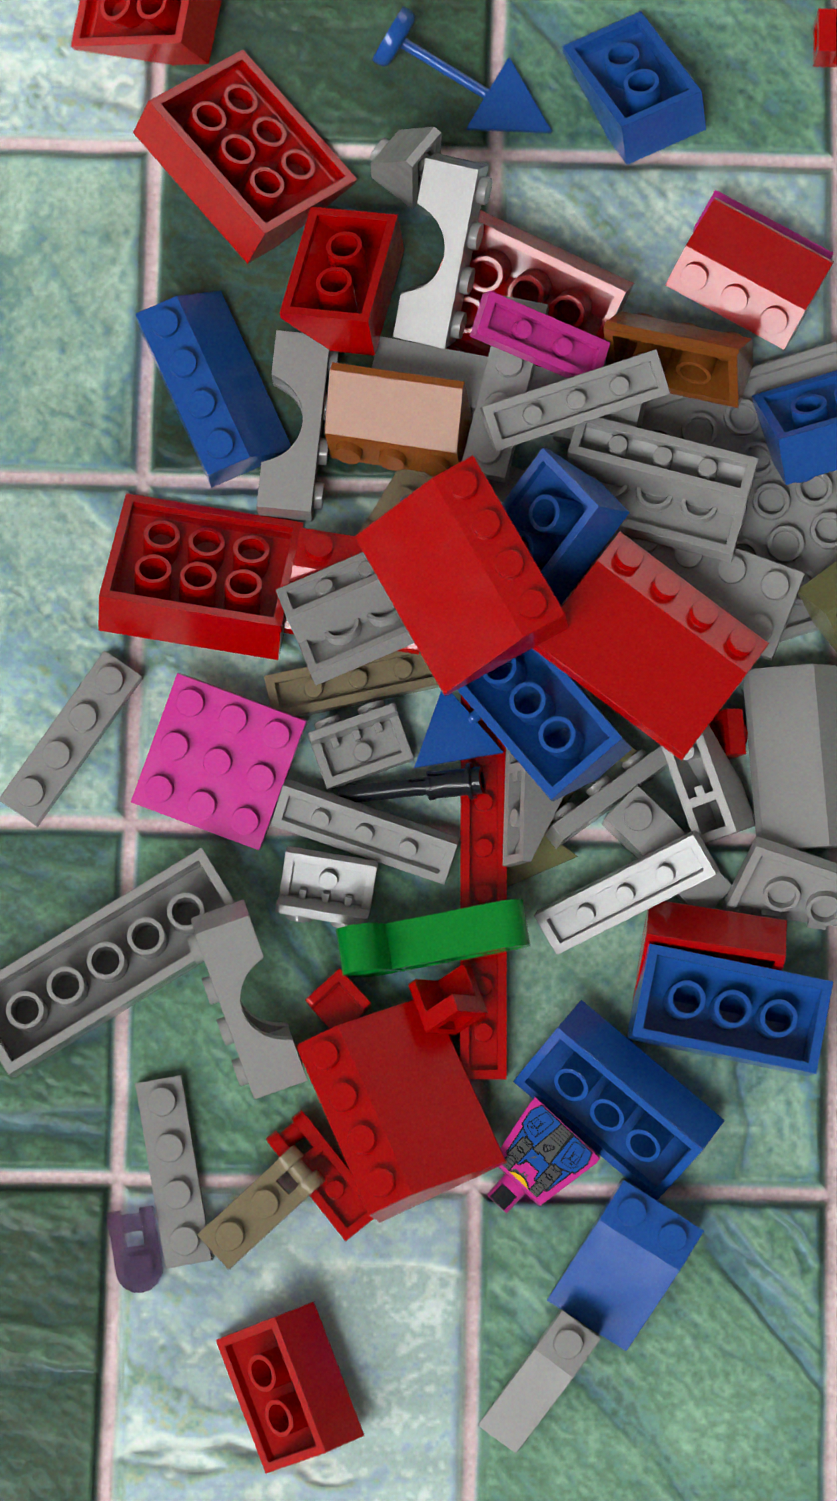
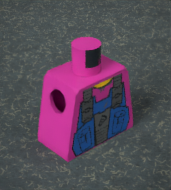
[486,1097,600,1214]

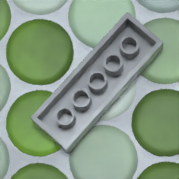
[0,848,235,1078]

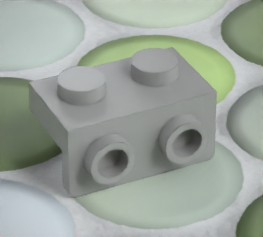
[308,700,414,791]
[275,846,378,928]

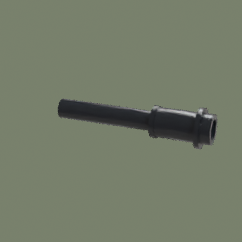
[338,763,486,802]

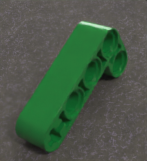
[336,899,531,978]

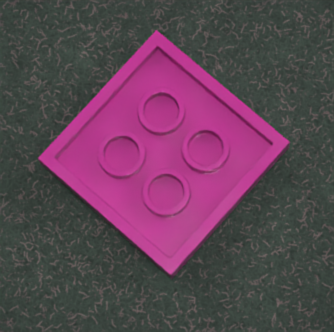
[131,673,308,850]

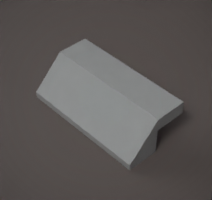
[567,417,759,563]
[276,552,414,685]
[743,664,837,851]

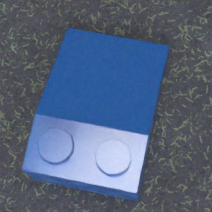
[562,11,706,165]
[547,1180,704,1351]

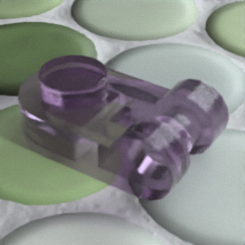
[107,1205,163,1293]

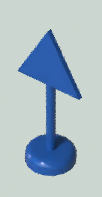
[372,6,552,133]
[414,691,503,769]

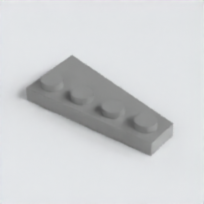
[721,836,837,930]

